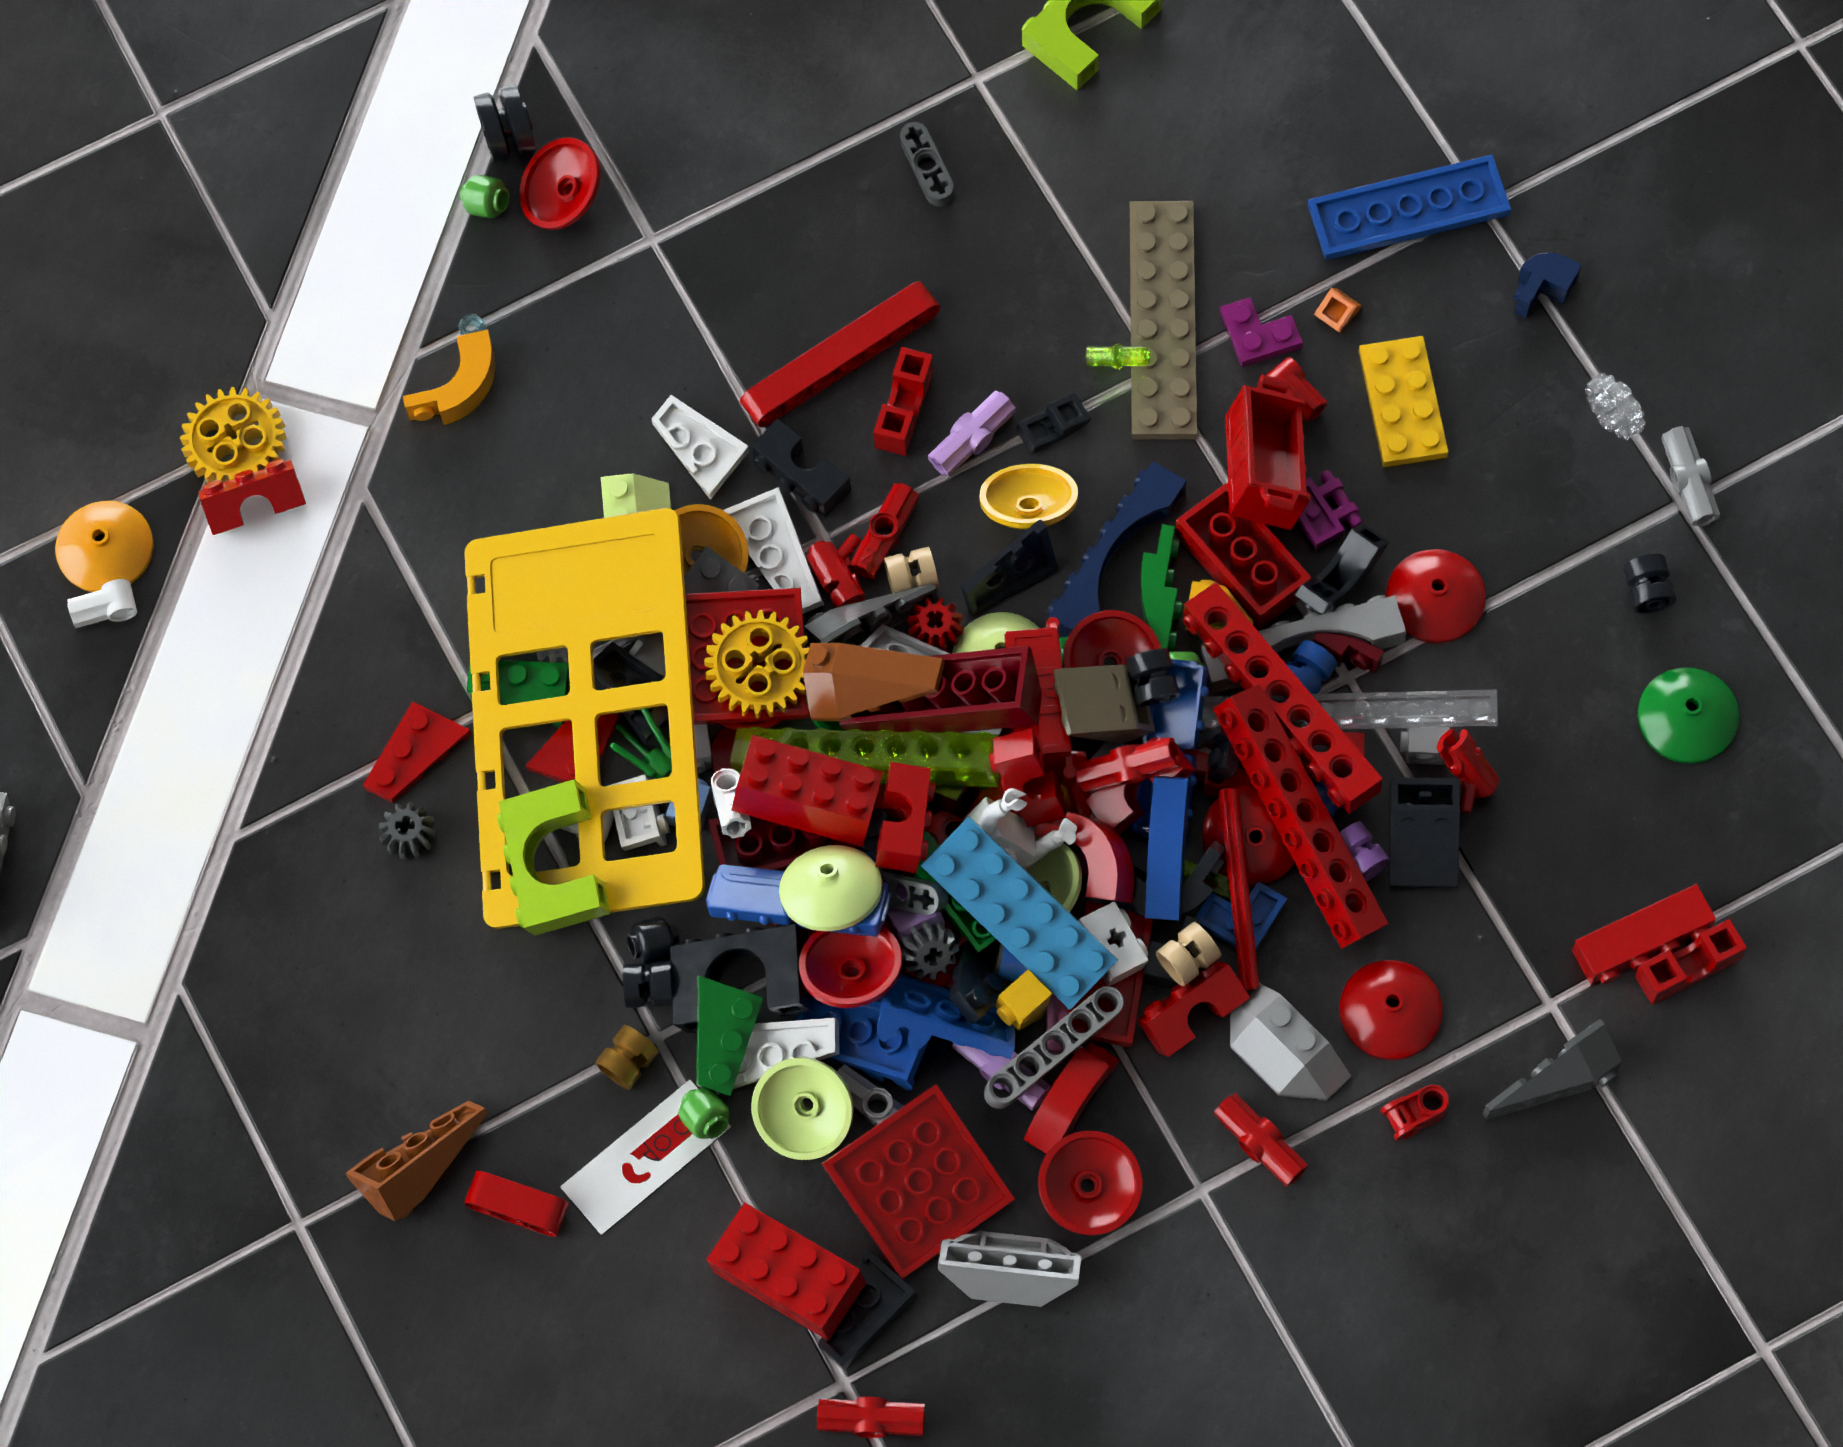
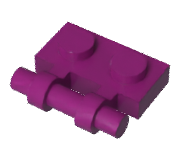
[1297,470,1364,550]

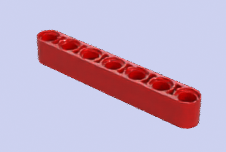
[740,281,941,428]

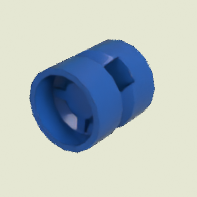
[1286,640,1338,698]

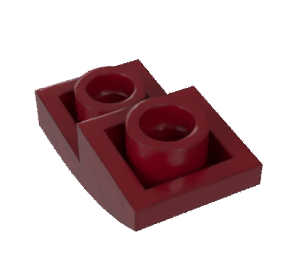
[1313,633,1384,673]

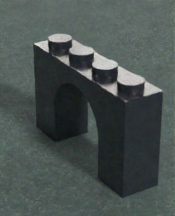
[670,922,813,1033]

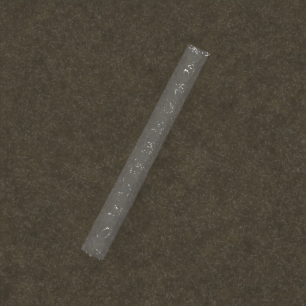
[1200,689,1498,733]

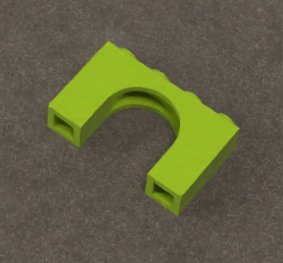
[1022,0,1163,91]
[497,779,610,936]

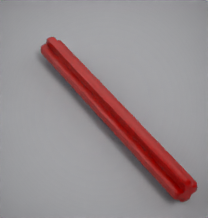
[1219,788,1260,991]

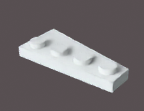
[723,487,824,614]
[714,1018,839,1095]

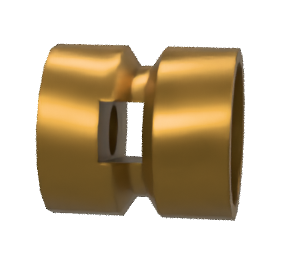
[595,1025,659,1090]

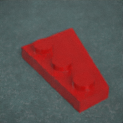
[363,702,471,803]
[526,712,622,783]

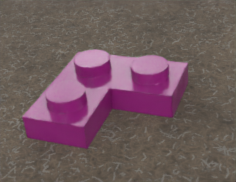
[1220,297,1303,367]

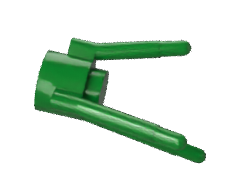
[610,708,672,779]

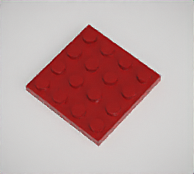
[685,588,809,725]
[822,1084,1015,1279]

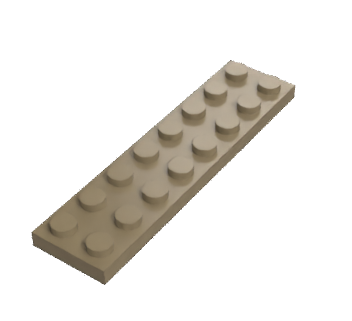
[1129,201,1197,440]

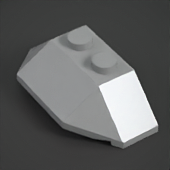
[1230,983,1352,1101]
[938,1231,1082,1307]

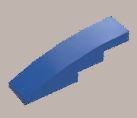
[1145,776,1189,921]

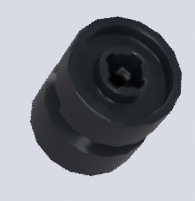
[1623,553,1677,614]
[1126,648,1180,707]
[623,961,673,1008]

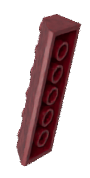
[839,646,1042,742]

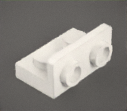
[608,774,670,851]

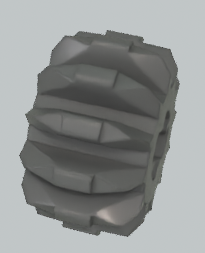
[378,802,436,860]
[901,920,959,980]

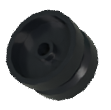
[473,83,536,163]

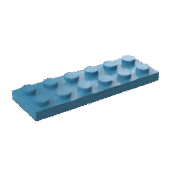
[921,816,1119,1010]

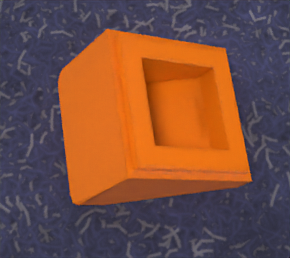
[1314,288,1362,333]

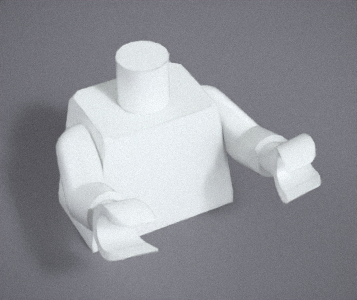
[964,788,1077,869]

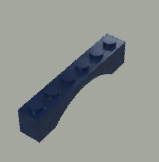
[1046,461,1187,637]

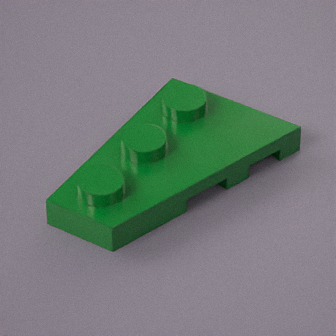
[467,660,569,728]

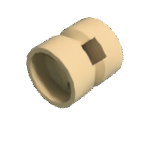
[884,546,939,593]
[1156,922,1221,986]

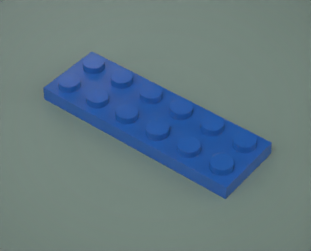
[1307,154,1511,261]

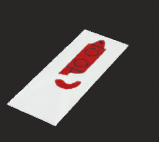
[560,1080,731,1235]

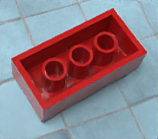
[1175,482,1312,631]
[731,735,883,847]
[706,1202,866,1341]

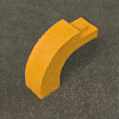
[403,329,495,425]

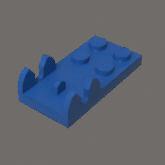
[877,974,1015,1059]
[796,996,930,1091]

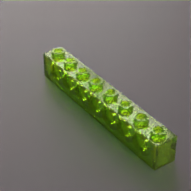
[730,727,1000,787]

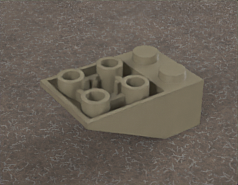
[1053,664,1155,744]

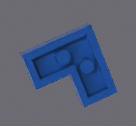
[1195,882,1287,951]

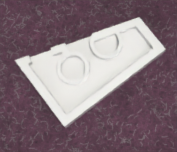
[652,395,749,500]

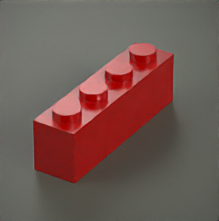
[1572,884,1716,986]

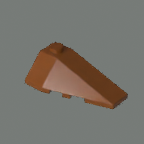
[803,643,945,721]
[345,1101,488,1222]

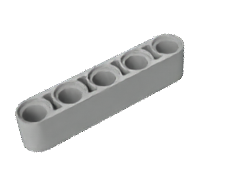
[984,986,1123,1109]

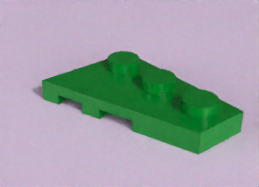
[696,975,763,1096]

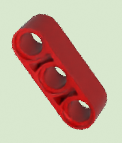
[464,1171,569,1237]

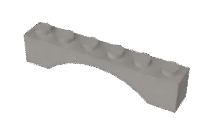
[1201,595,1406,694]

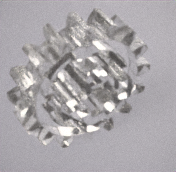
[1585,373,1646,440]

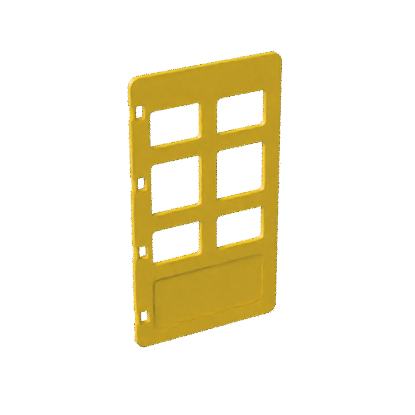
[465,508,705,929]

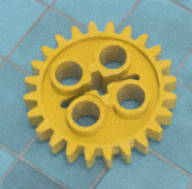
[180,387,287,483]
[704,610,809,718]

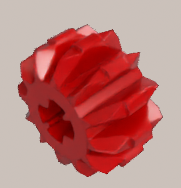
[908,597,964,652]

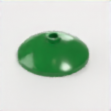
[1638,667,1739,764]

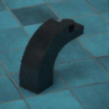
[1296,523,1389,614]
[1115,841,1226,916]

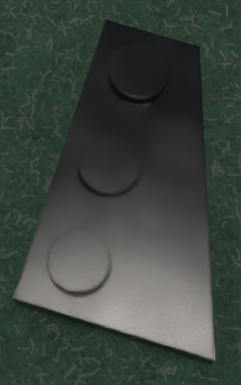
[593,641,669,745]

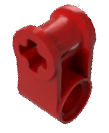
[1380,1084,1449,1142]

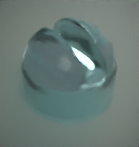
[458,314,486,335]

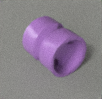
[1340,821,1390,882]

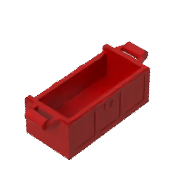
[1225,374,1311,530]
[1004,617,1076,788]

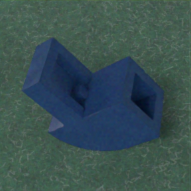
[1513,252,1582,318]

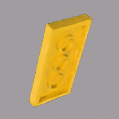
[1359,336,1448,468]

